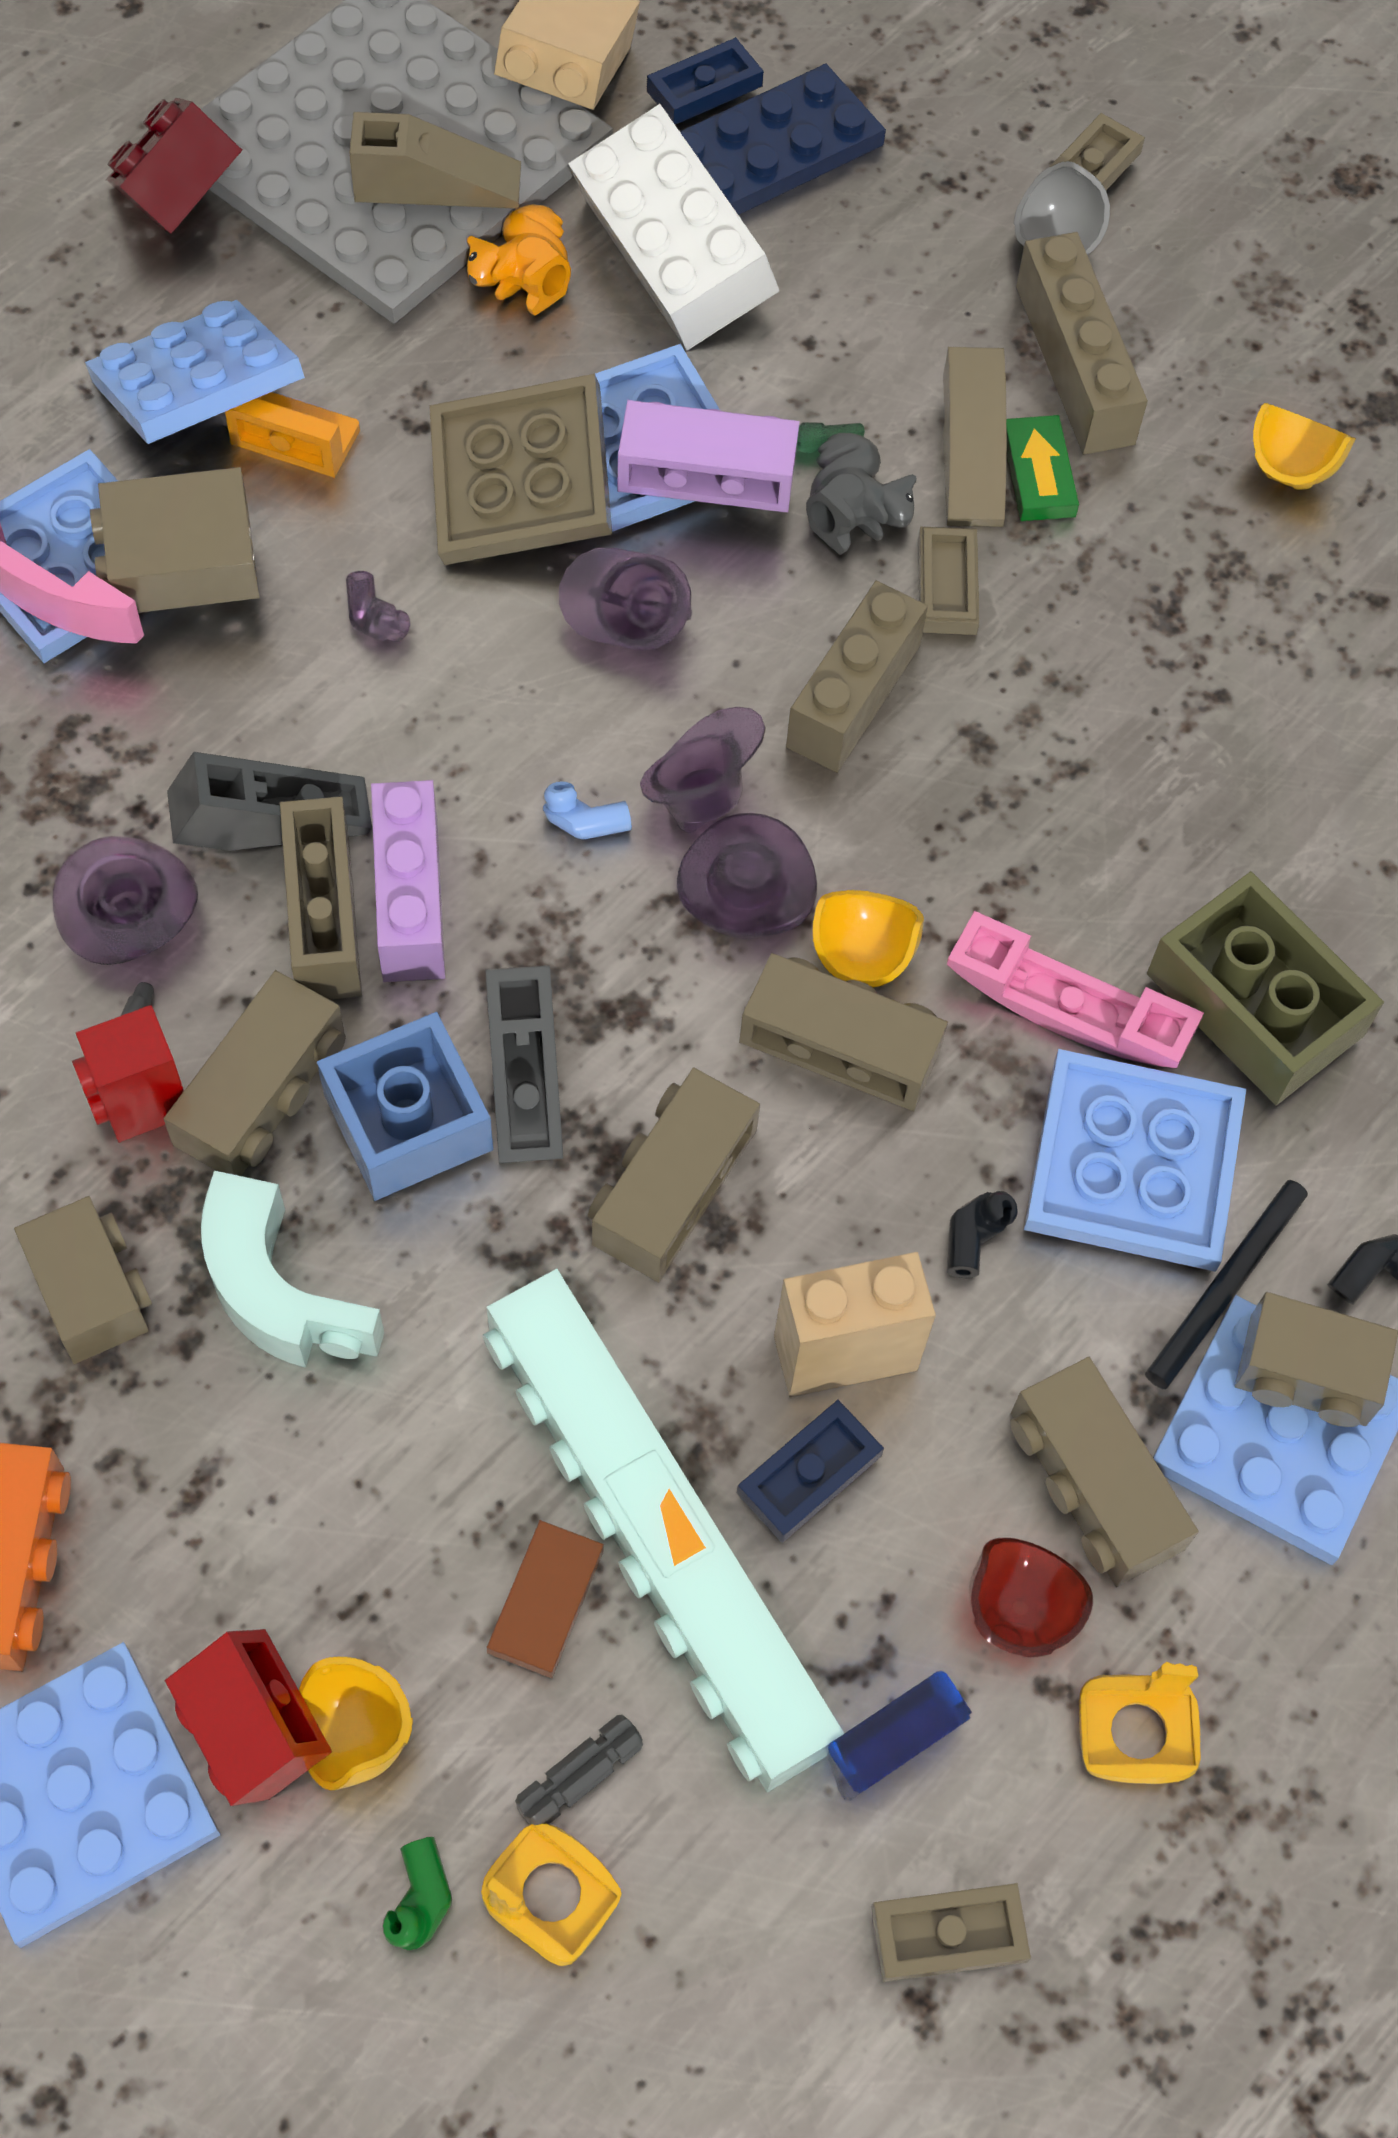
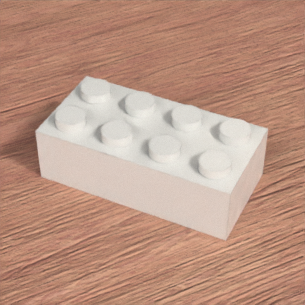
[568,104,780,351]

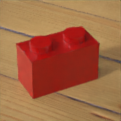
[72,1005,184,1143]
[164,1629,332,1806]

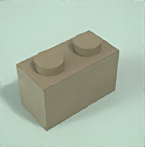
[14,1196,152,1365]
[1235,1292,1398,1427]

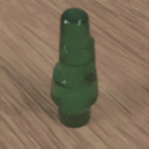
[796,422,865,454]

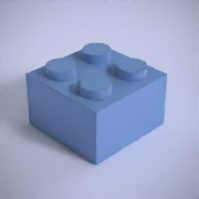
[317,1012,493,1201]

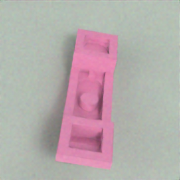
[0,524,144,644]
[947,911,1204,1068]

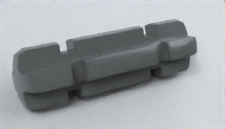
[515,1715,643,1825]

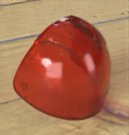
[969,1537,1093,1658]

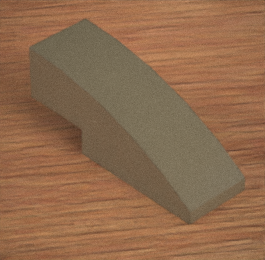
[942,347,1007,527]

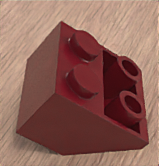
[106,98,242,234]

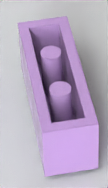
[617,400,800,513]
[371,780,445,982]

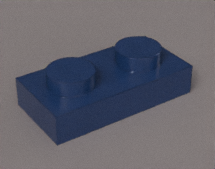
[647,37,764,125]
[736,1399,884,1543]

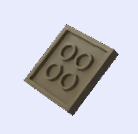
[429,374,612,565]

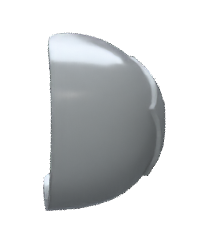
[1014,161,1110,255]

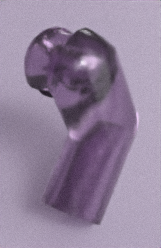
[346,571,410,642]

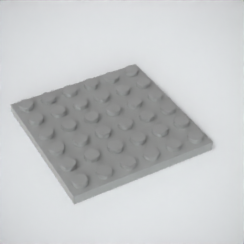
[201,0,613,324]

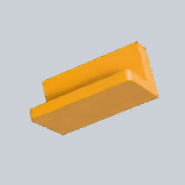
[225,392,360,478]

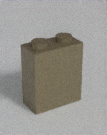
[90,467,260,613]

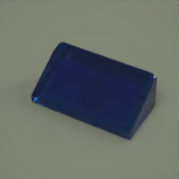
[827,1671,972,1800]

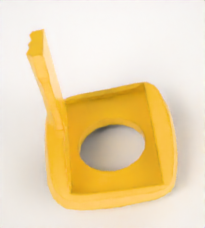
[1079,1661,1201,1784]
[481,1823,622,1966]

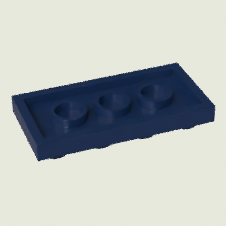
[680,63,886,215]

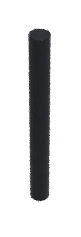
[1145,1180,1308,1389]

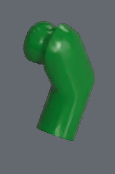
[382,1837,452,1950]

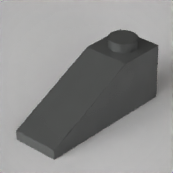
[167,752,372,851]
[485,965,564,1163]

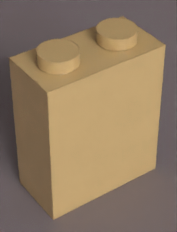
[494,0,640,110]
[774,1252,936,1398]

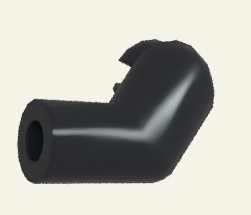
[947,1191,1018,1278]
[1327,1234,1398,1305]

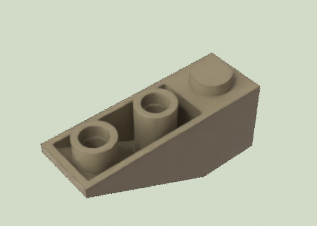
[349,112,521,209]

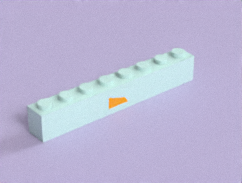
[483,1269,845,1793]

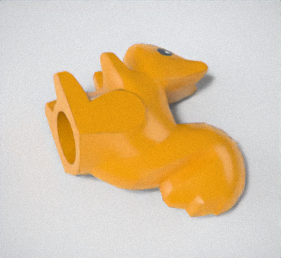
[467,204,571,316]

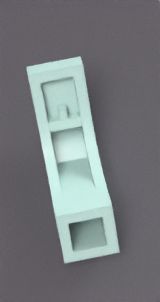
[201,1171,384,1368]

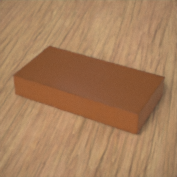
[487,1520,604,1678]

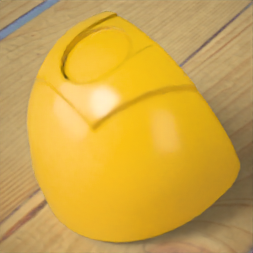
[1253,403,1356,490]
[813,890,924,988]
[299,1657,413,1790]

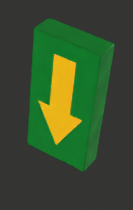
[1006,415,1079,521]

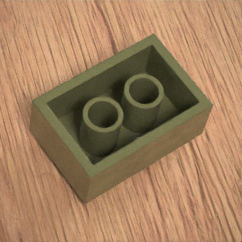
[1147,871,1384,1106]

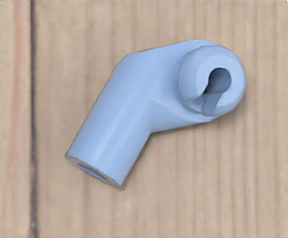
[543,781,632,840]

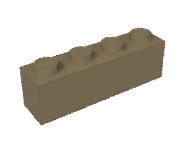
[1016,232,1148,455]

